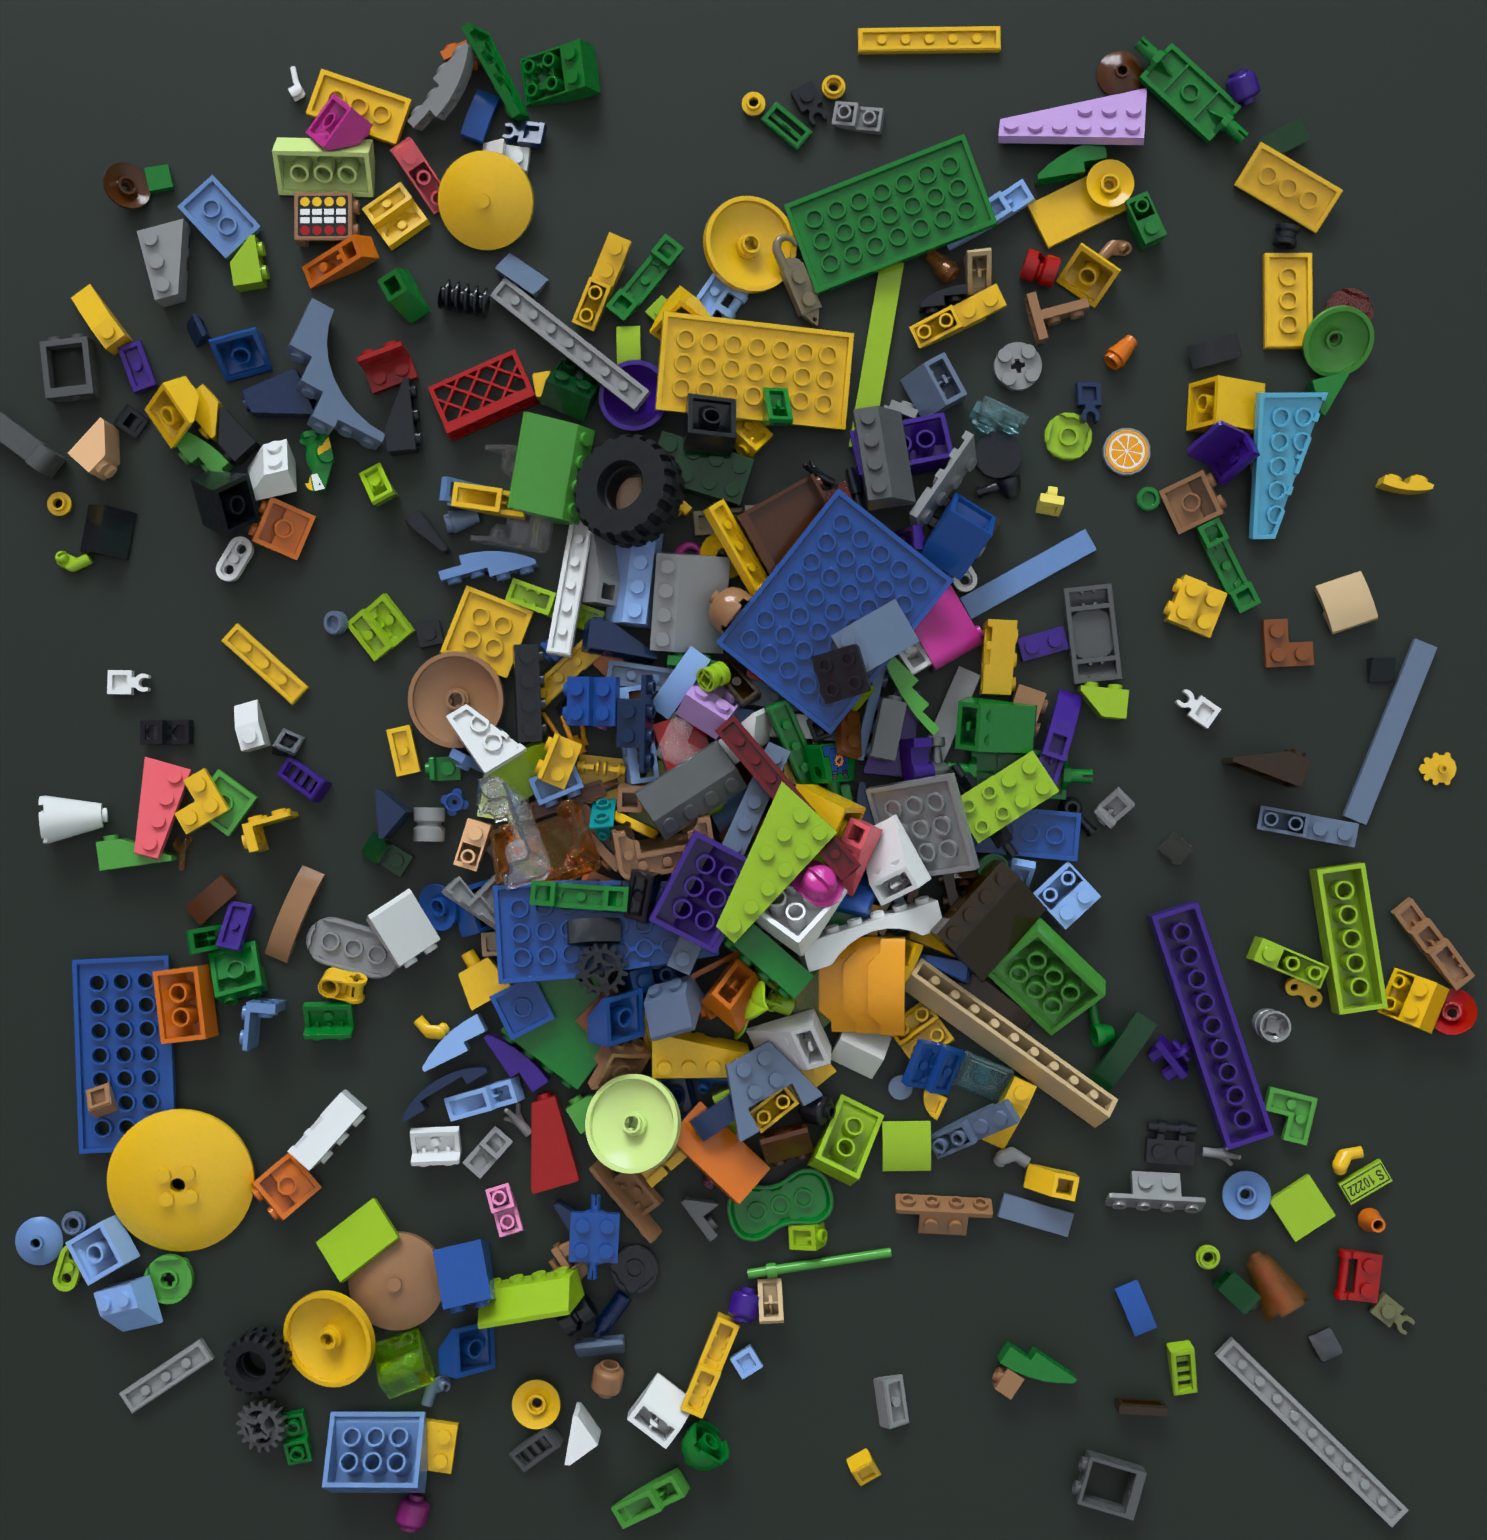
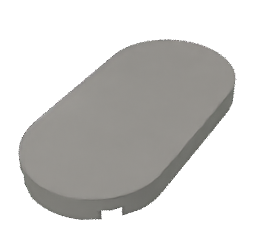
[306,917,398,979]

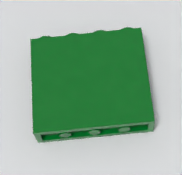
[500,978,601,1090]

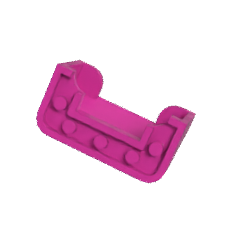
[914,566,984,673]

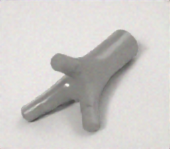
[504,1103,531,1137]
[1202,1147,1241,1166]

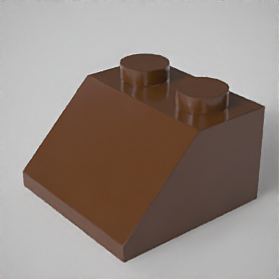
[759,1121,814,1166]

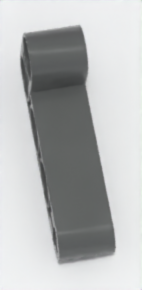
[0,411,66,479]

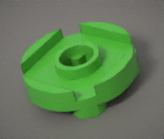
[144,1254,195,1304]

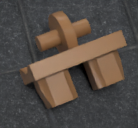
[548,1240,588,1281]

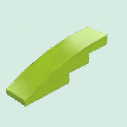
[505,578,606,630]

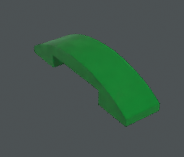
[605,233,684,322]
[1196,517,1261,614]
[529,880,630,912]

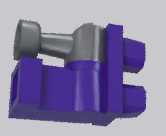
[900,737,951,781]

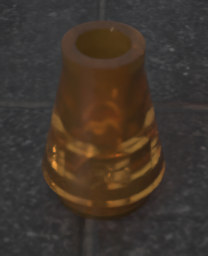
[925,250,961,284]

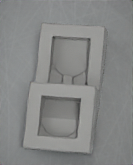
[462,1126,513,1179]

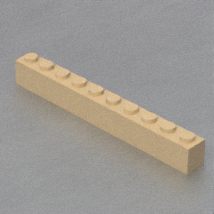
[905,958,1118,1128]

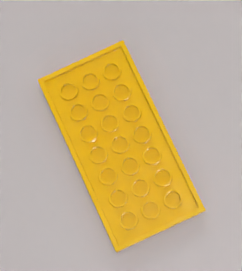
[655,311,854,431]

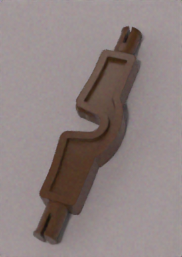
[514,778,619,822]

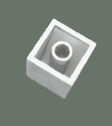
[366,888,440,968]

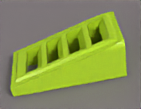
[1166,1340,1198,1396]

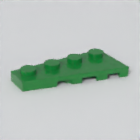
[461,22,530,122]

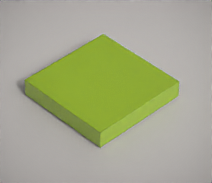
[1270,1174,1336,1242]

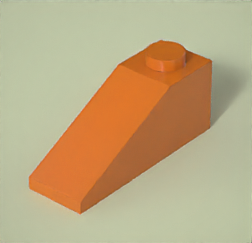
[302,234,380,289]

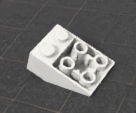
[866,814,932,906]
[746,1008,832,1070]

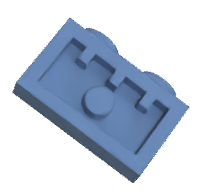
[239,998,287,1051]

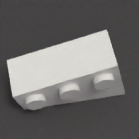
[287,1089,367,1171]

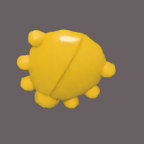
[1419,752,1457,785]

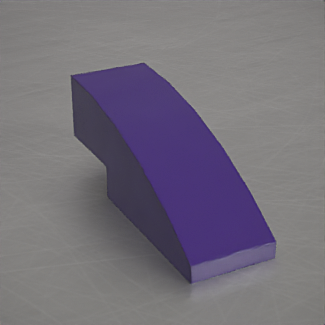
[483,1032,551,1092]

